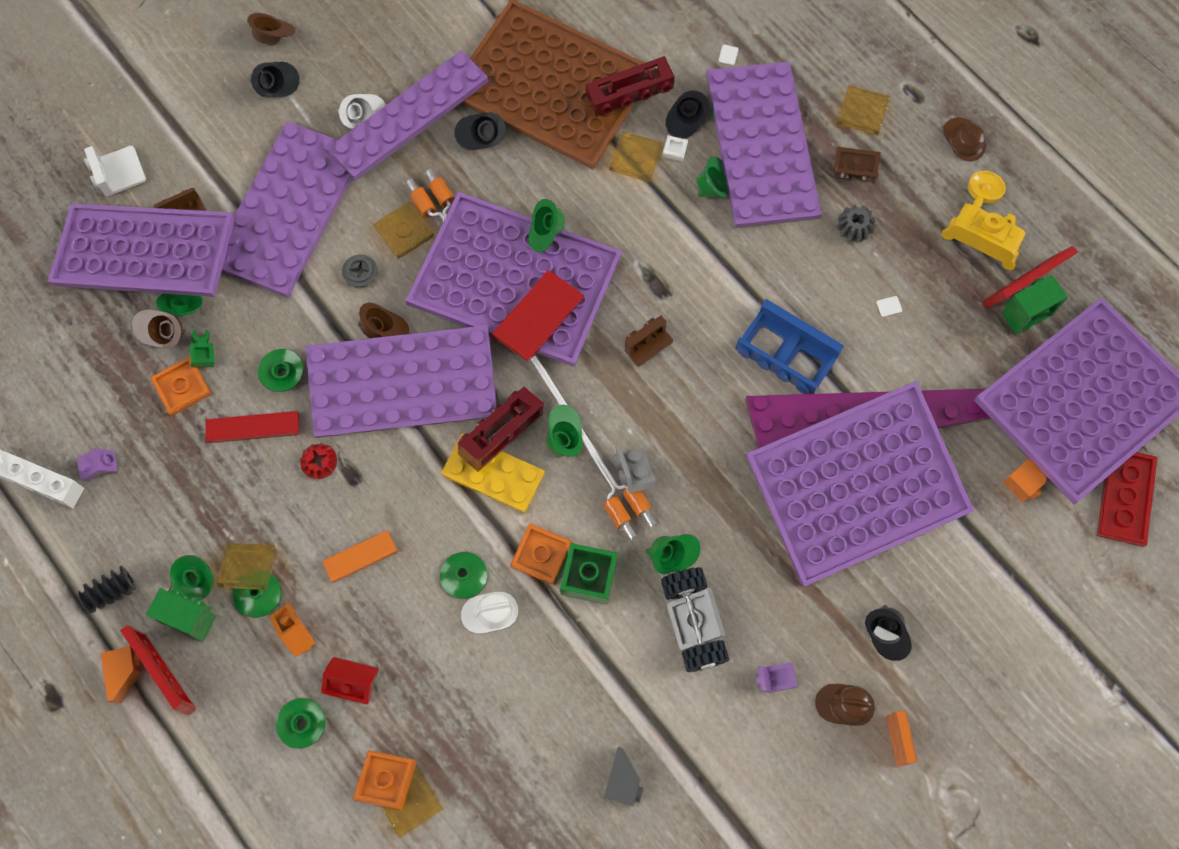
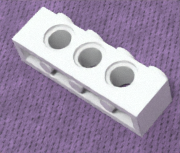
[0,450,84,509]

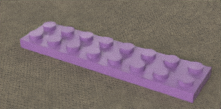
[328,50,489,181]

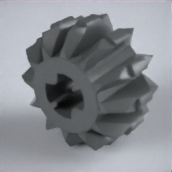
[837,204,875,243]

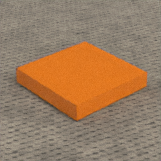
[150,356,212,417]
[510,523,573,585]
[886,710,917,767]
[353,750,417,811]

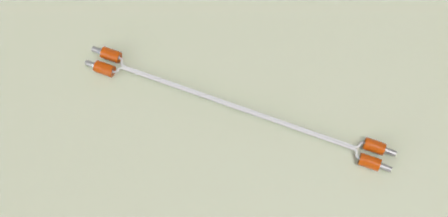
[406,169,657,540]

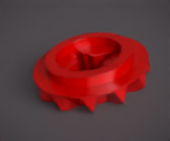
[299,442,337,479]

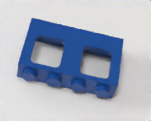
[735,299,844,394]

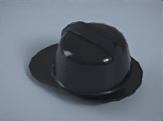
[250,61,300,98]
[665,90,709,139]
[454,112,506,150]
[865,605,912,661]

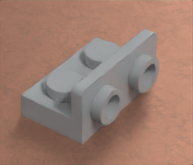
[613,445,656,494]

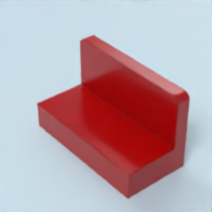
[321,657,379,705]

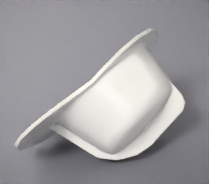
[338,94,386,129]
[461,592,518,634]

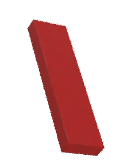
[206,411,300,443]

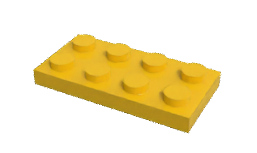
[441,434,545,514]

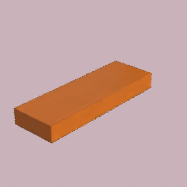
[322,530,398,583]

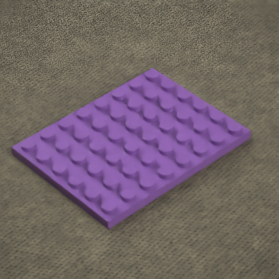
[406,192,622,367]
[974,297,1179,505]
[745,381,974,587]

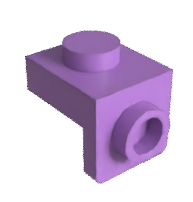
[77,448,118,481]
[756,662,798,693]

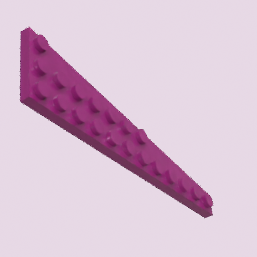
[746,389,991,448]

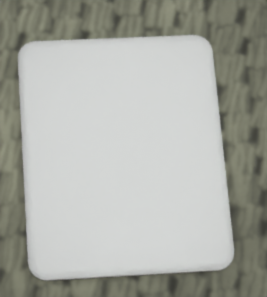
[718,45,739,65]
[876,296,902,317]
[870,626,899,640]

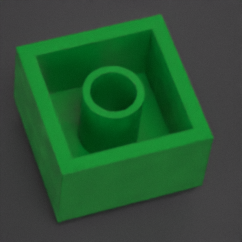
[1001,275,1068,335]
[560,543,618,605]
[145,587,217,642]

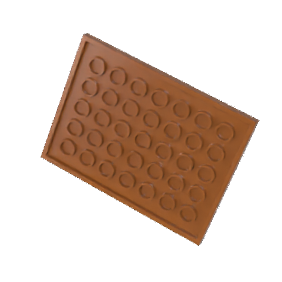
[461,0,656,170]

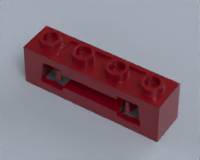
[586,56,675,117]
[458,386,544,472]

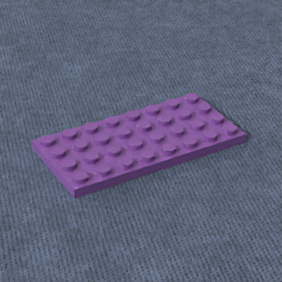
[706,62,822,228]
[222,121,352,298]
[48,204,235,297]
[306,325,497,437]

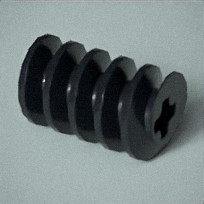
[78,565,136,613]

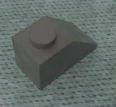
[604,747,643,807]

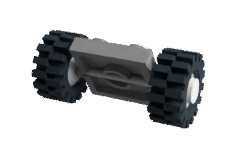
[661,567,729,672]

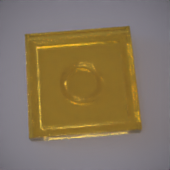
[837,85,890,135]
[609,131,664,183]
[373,201,434,259]
[217,543,276,590]
[381,766,443,838]

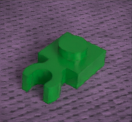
[189,330,215,367]

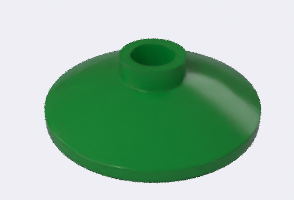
[156,293,203,316]
[258,349,304,392]
[440,552,487,599]
[170,555,214,600]
[233,570,281,618]
[276,698,326,749]

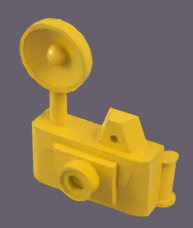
[941,171,1026,270]

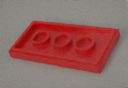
[983,246,1078,308]
[492,270,584,363]
[1096,452,1158,547]
[120,625,196,715]

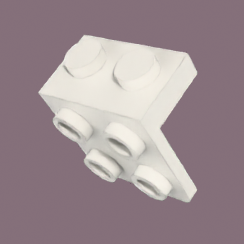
[84,146,146,197]

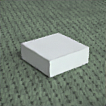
[662,136,688,162]

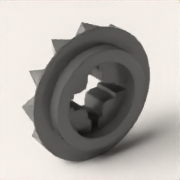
[342,254,378,288]

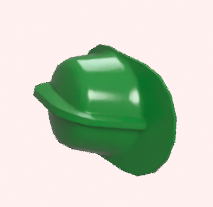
[696,156,728,199]
[528,199,565,253]
[546,404,582,458]
[646,534,701,574]

